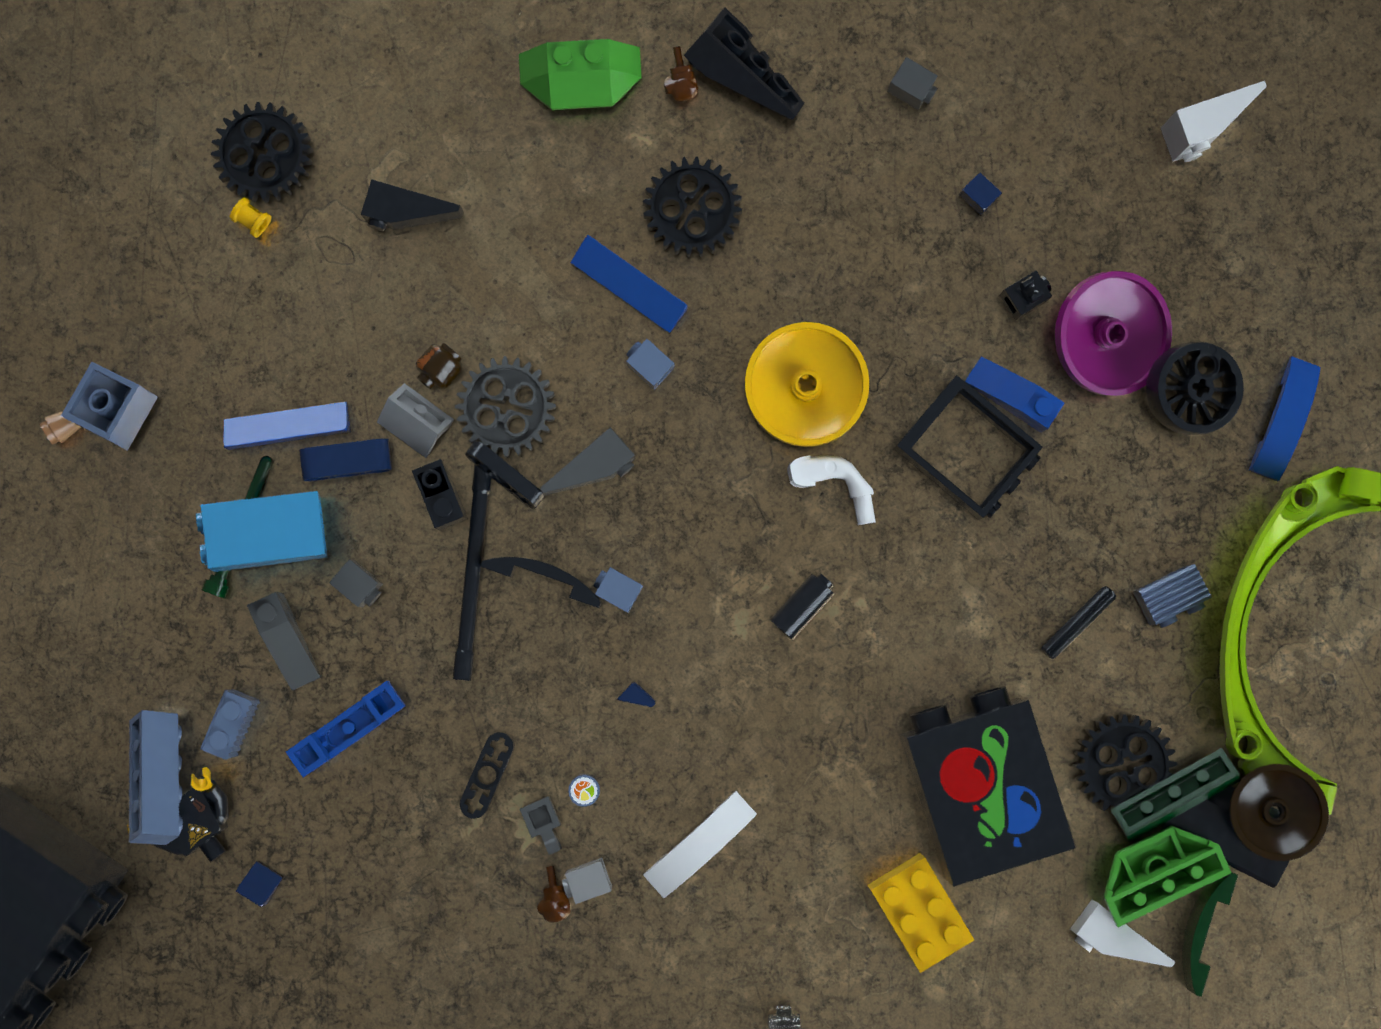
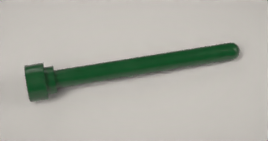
[201,456,272,599]

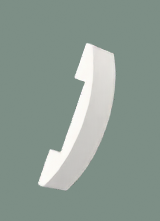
[643,791,757,898]

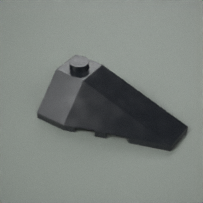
[684,7,804,120]

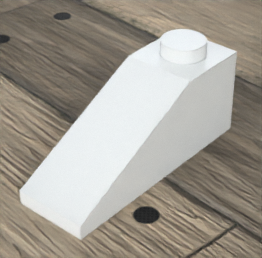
[1070,899,1175,967]

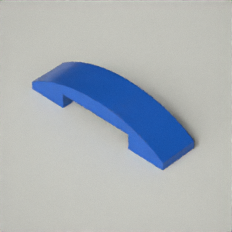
[1249,356,1321,482]
[286,680,406,777]

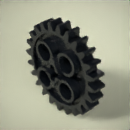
[211,102,313,203]
[643,157,742,258]
[1073,714,1178,814]

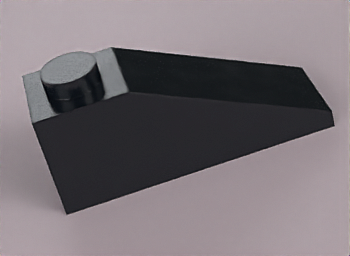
[361,179,464,231]

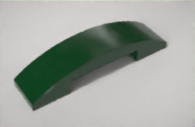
[1182,872,1238,997]

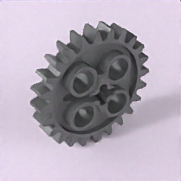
[455,356,557,458]

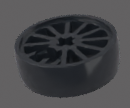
[1146,342,1244,435]

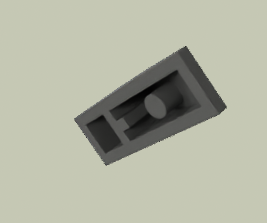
[540,427,635,495]
[247,592,321,691]

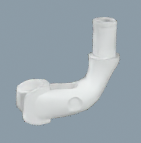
[787,455,876,525]

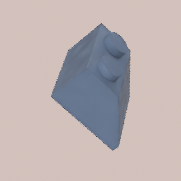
[61,362,158,451]

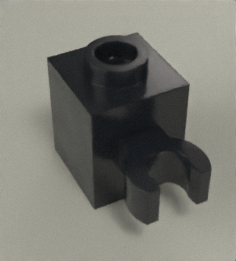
[1000,270,1052,321]

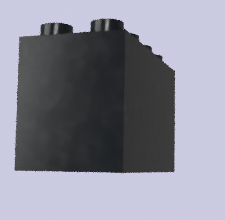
[0,787,129,1029]

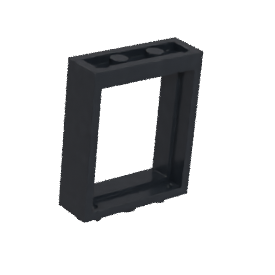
[894,375,1043,520]

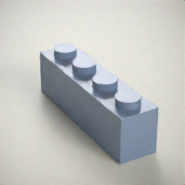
[129,710,183,845]

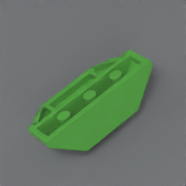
[519,39,642,110]
[1104,826,1231,927]

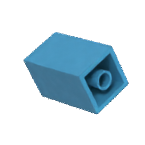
[196,491,328,572]

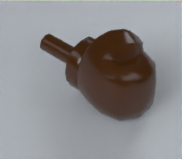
[664,46,699,101]
[537,866,570,923]

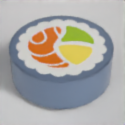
[568,774,600,807]

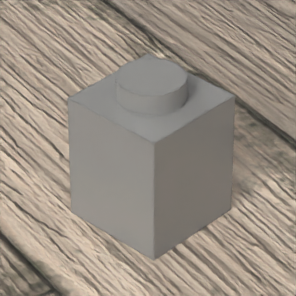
[562,858,612,904]

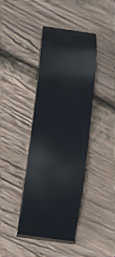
[480,557,602,608]

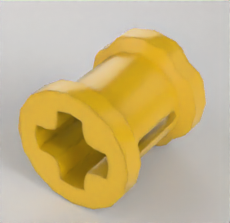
[229,197,271,238]

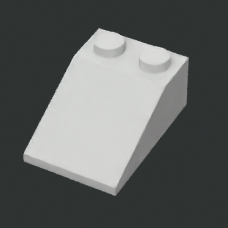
[1161,81,1267,162]

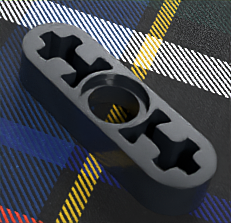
[465,441,545,509]
[460,732,515,819]

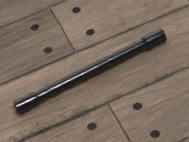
[453,464,492,681]

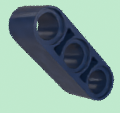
[299,439,392,481]

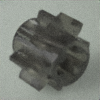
[768,1006,801,1029]

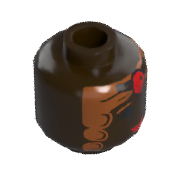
[416,343,462,390]

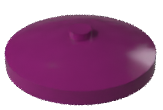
[1055,271,1172,396]

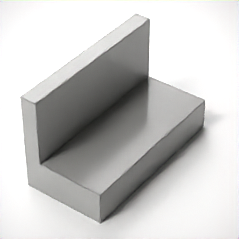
[377,383,454,458]

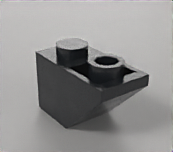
[412,459,468,531]

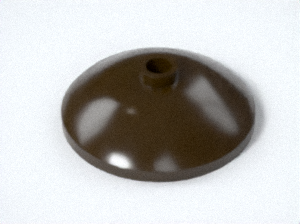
[1229,764,1329,861]

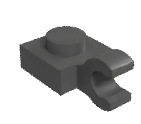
[520,796,562,855]

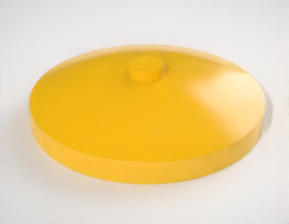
[745,322,869,447]

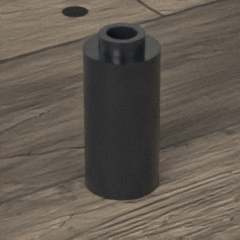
[770,573,835,640]

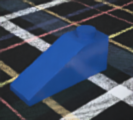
[965,356,1065,433]

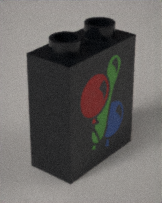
[899,686,1076,887]

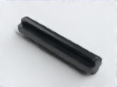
[1042,586,1117,659]

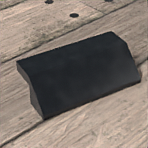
[1161,765,1290,888]

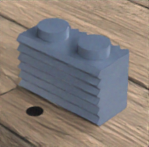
[1133,564,1212,628]
[200,689,261,760]

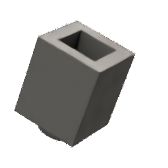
[887,57,938,110]
[329,559,383,608]

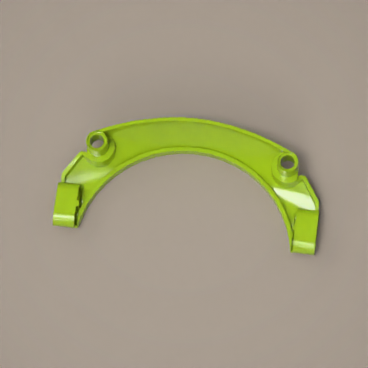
[1220,466,1381,815]

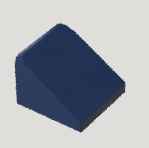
[959,173,1002,215]
[617,682,656,707]
[236,861,283,907]

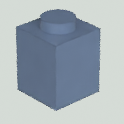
[626,339,675,390]
[593,567,643,613]

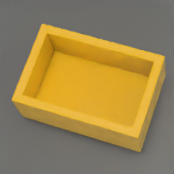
[867,853,974,973]

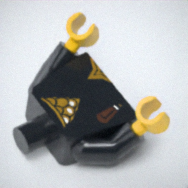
[127,767,229,863]

